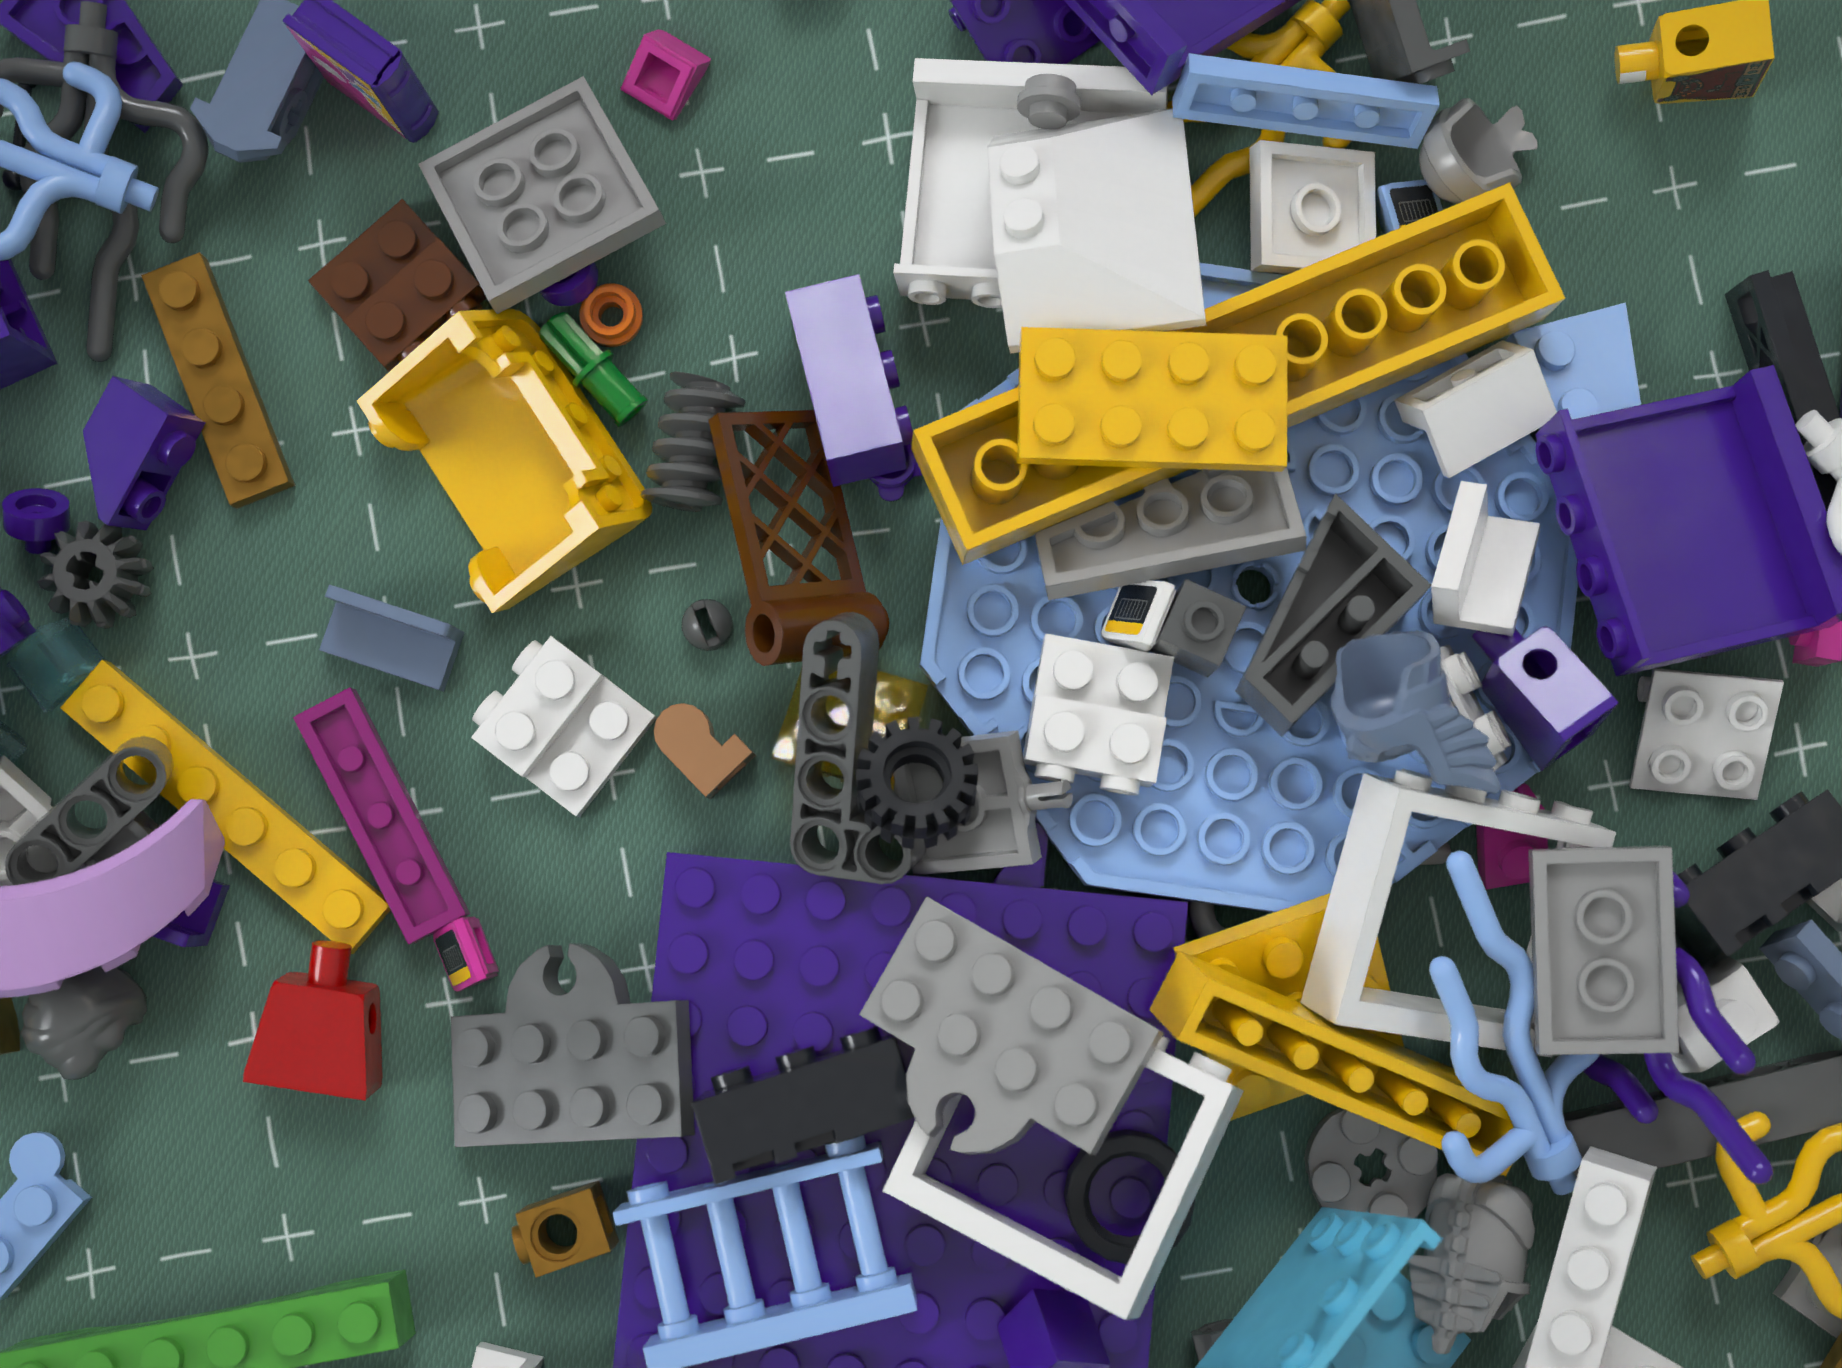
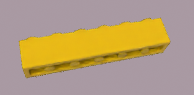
[1149,951,1513,1176]

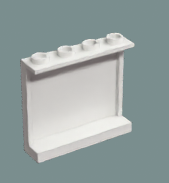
[893,58,1168,308]

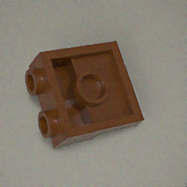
[308,199,487,372]

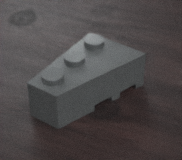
[1235,493,1431,737]

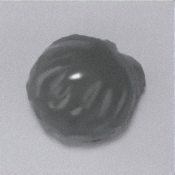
[20,966,147,1080]

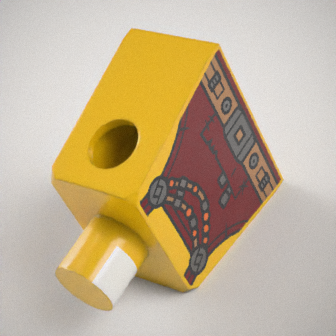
[1615,0,1775,104]

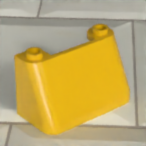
[357,309,653,613]

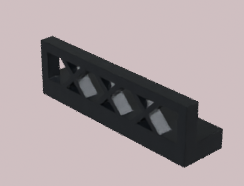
[1724,270,1840,511]

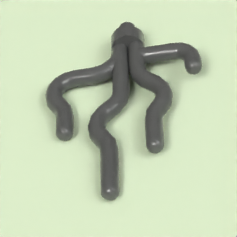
[0,1,209,362]

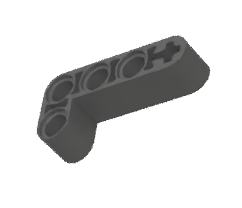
[790,612,927,884]

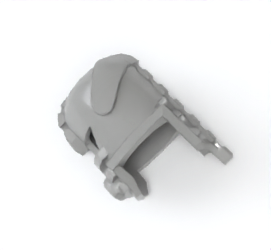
[1408,1173,1535,1354]

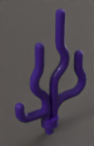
[1583,872,1773,1185]

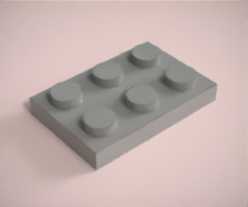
[1528,846,1679,1055]

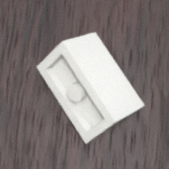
[1394,340,1557,478]
[1431,481,1540,636]

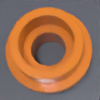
[579,283,643,347]

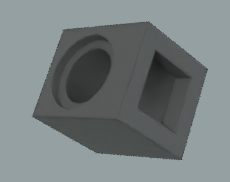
[1149,579,1246,677]

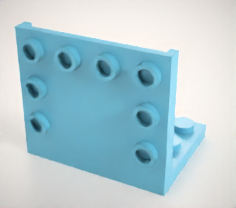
[1195,1207,1471,1368]

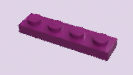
[293,687,470,945]

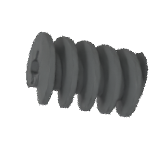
[641,371,746,512]

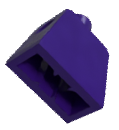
[1472,626,1619,771]

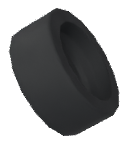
[1064,1129,1195,1264]

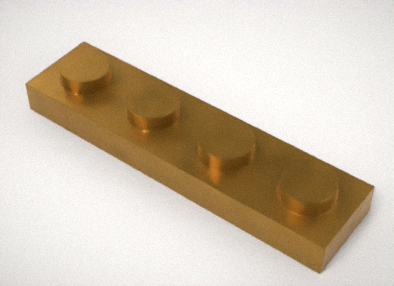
[141,252,295,509]

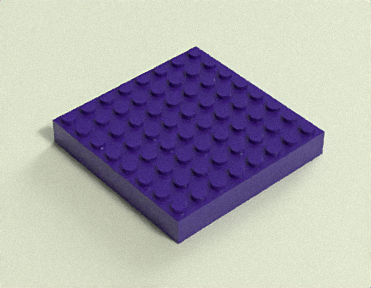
[613,852,1188,1368]

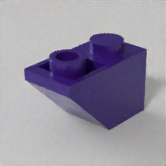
[83,376,205,531]

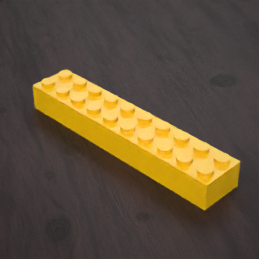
[911,182,1565,565]

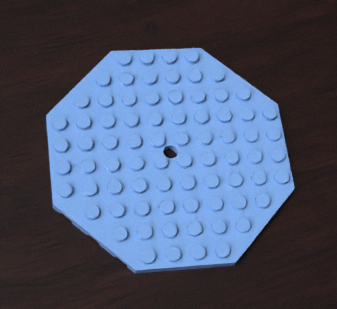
[919,262,1578,913]

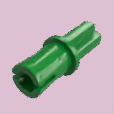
[539,312,648,427]

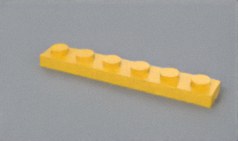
[60,660,391,954]

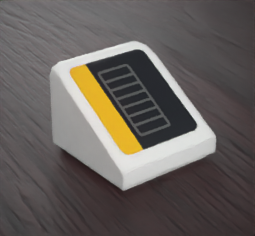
[1101,580,1177,652]

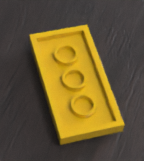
[1017,327,1287,472]

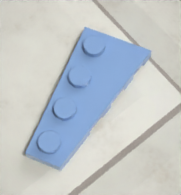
[1505,303,1641,430]

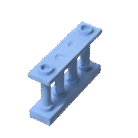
[613,1135,917,1368]

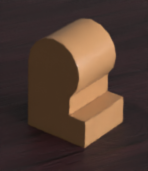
[654,703,756,799]

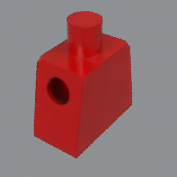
[242,940,383,1101]

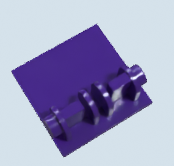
[948,0,1100,64]

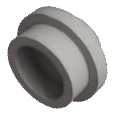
[1017,74,1081,129]

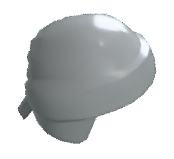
[1419,98,1538,204]

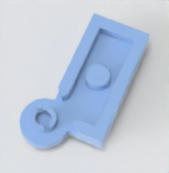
[0,1131,92,1300]

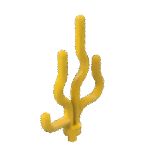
[1167,0,1352,218]
[1691,1111,1842,1320]

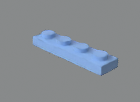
[1172,53,1440,149]

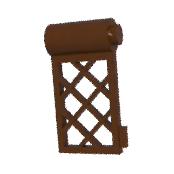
[708,410,889,666]

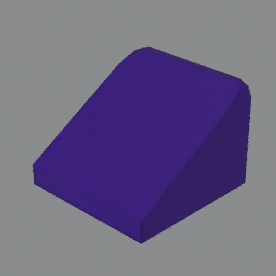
[991,823,1048,888]

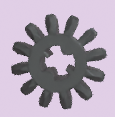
[37,521,154,629]

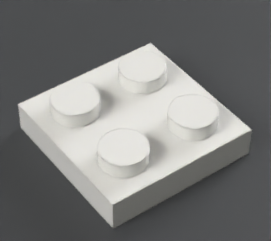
[1249,140,1376,274]

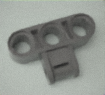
[5,736,174,885]

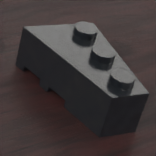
[1674,789,1842,970]
[692,1026,914,1185]

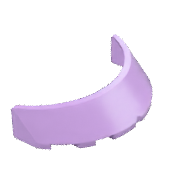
[0,799,225,998]

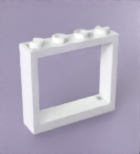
[1300,769,1616,1057]
[883,1036,1244,1320]

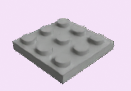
[418,76,666,314]

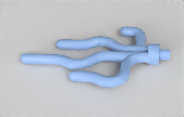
[0,61,159,261]
[1429,850,1600,1195]

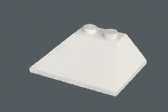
[987,108,1206,353]

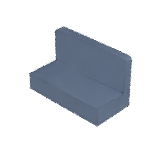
[319,584,465,692]

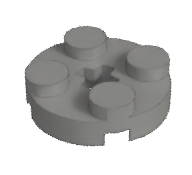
[1304,1108,1438,1219]

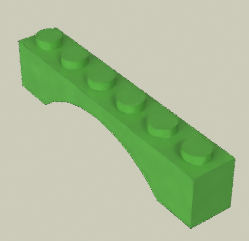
[0,1269,416,1368]

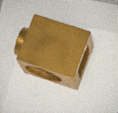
[511,1180,619,1278]

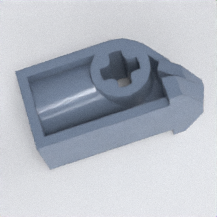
[190,0,324,163]

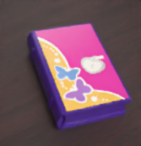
[282,0,438,143]

